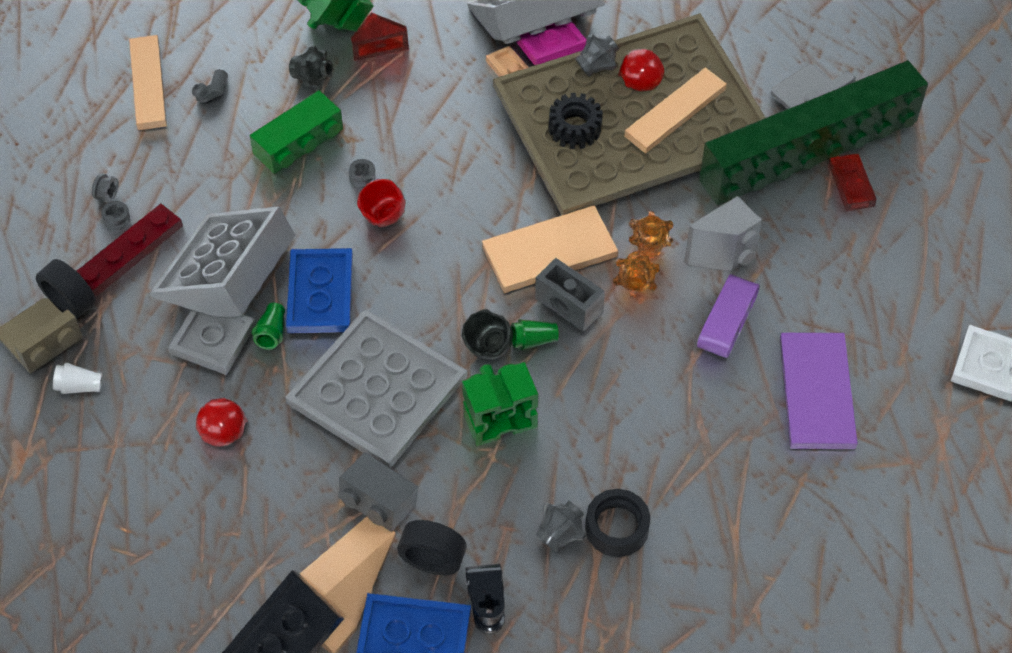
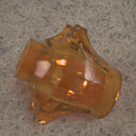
[629,211,674,258]
[613,251,661,298]

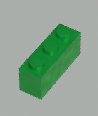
[249,90,343,174]

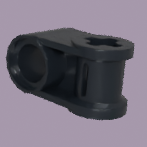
[465,563,505,634]

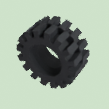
[548,93,603,149]

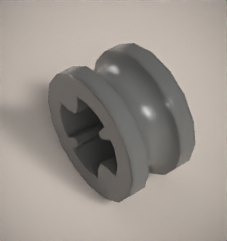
[349,159,376,188]
[92,173,119,203]
[101,201,130,231]

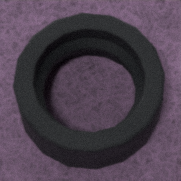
[36,259,96,319]
[585,488,651,557]
[397,520,467,576]

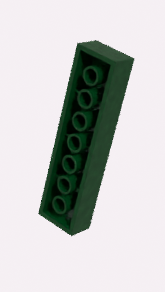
[699,60,928,206]

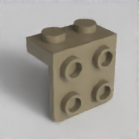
[0,298,83,374]

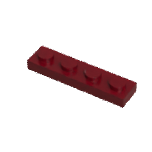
[76,203,183,298]

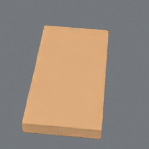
[482,205,618,294]

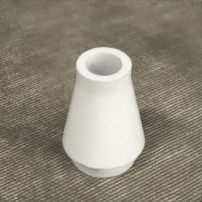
[53,362,103,394]

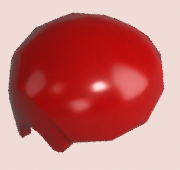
[618,48,665,92]
[357,179,406,227]
[196,398,248,447]

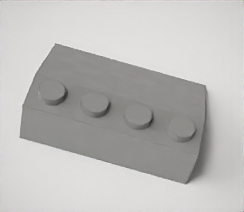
[467,0,605,44]
[150,206,295,317]

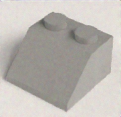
[684,196,762,271]

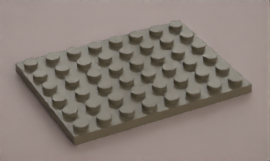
[493,13,766,215]

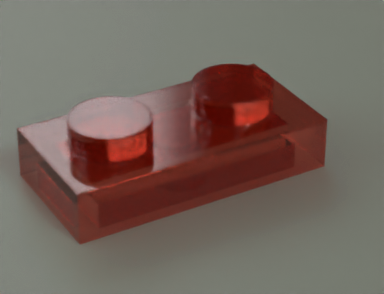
[828,153,877,211]

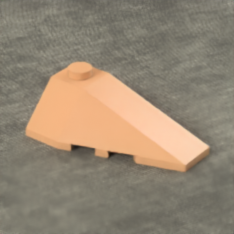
[300,516,396,653]

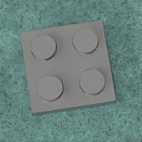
[168,310,256,375]

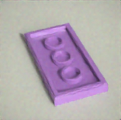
[780,333,858,449]

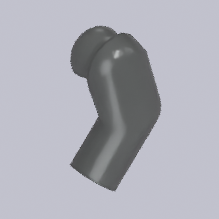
[192,69,228,103]

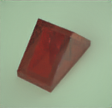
[351,12,409,62]

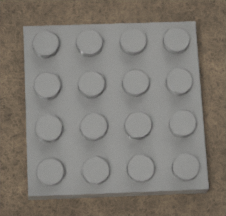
[285,309,467,468]

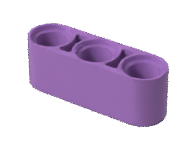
[697,274,760,359]

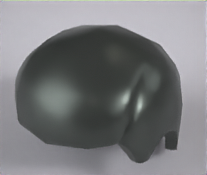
[461,309,514,360]

